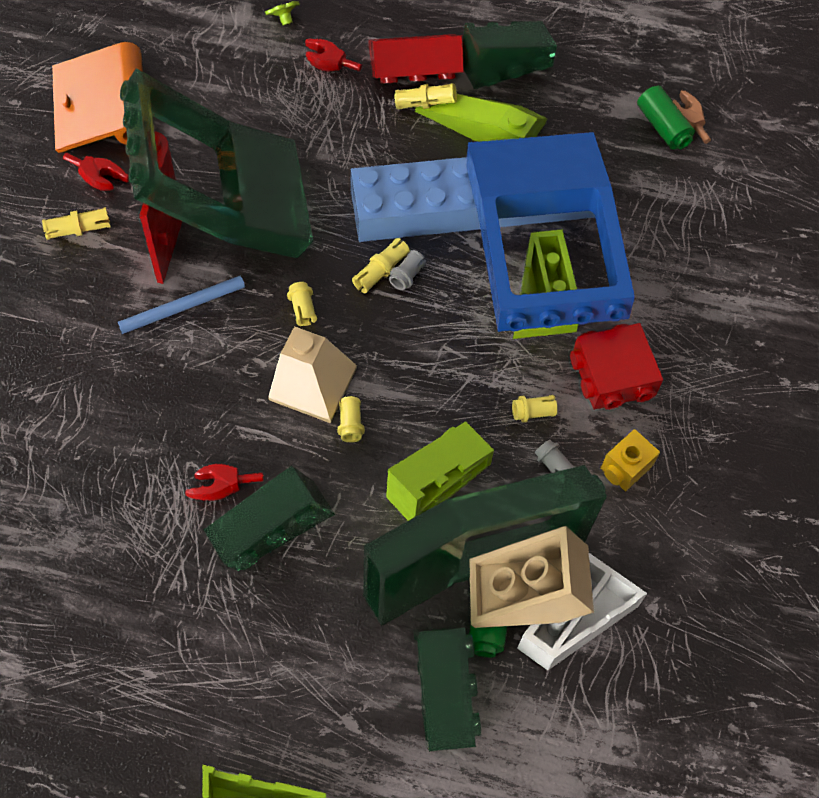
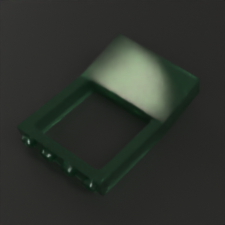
[120,68,313,258]
[363,465,607,626]

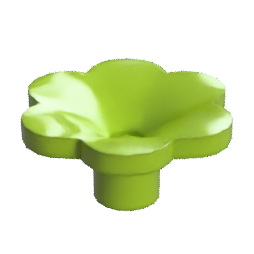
[265,1,300,26]

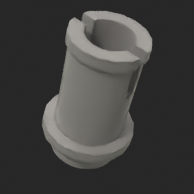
[389,250,426,290]
[535,440,578,485]

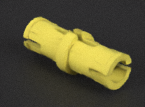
[394,83,457,109]
[42,207,111,240]
[352,238,410,294]

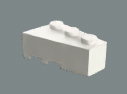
[517,553,647,670]

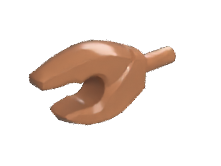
[673,90,711,144]

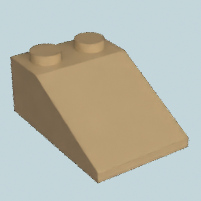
[470,526,594,628]

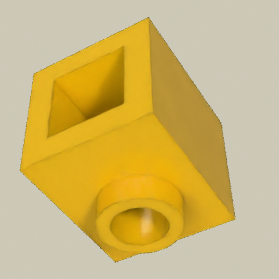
[601,429,660,491]

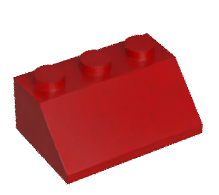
[368,34,463,83]

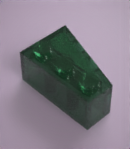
[462,21,557,89]
[204,466,335,571]
[413,625,481,751]

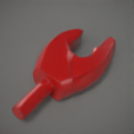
[305,39,362,71]
[63,152,130,191]
[185,464,264,501]

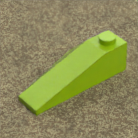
[415,94,547,142]

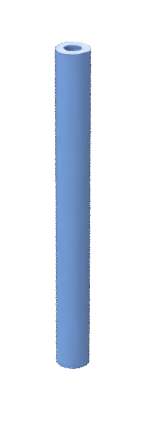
[118,276,245,334]

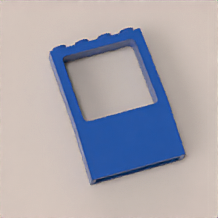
[466,132,635,332]

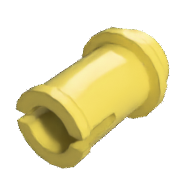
[287,282,317,326]
[512,395,557,423]
[337,396,365,442]

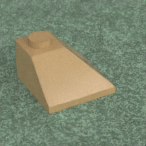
[268,326,357,423]

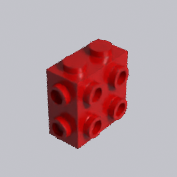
[570,323,663,410]

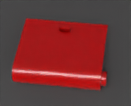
[134,132,183,284]

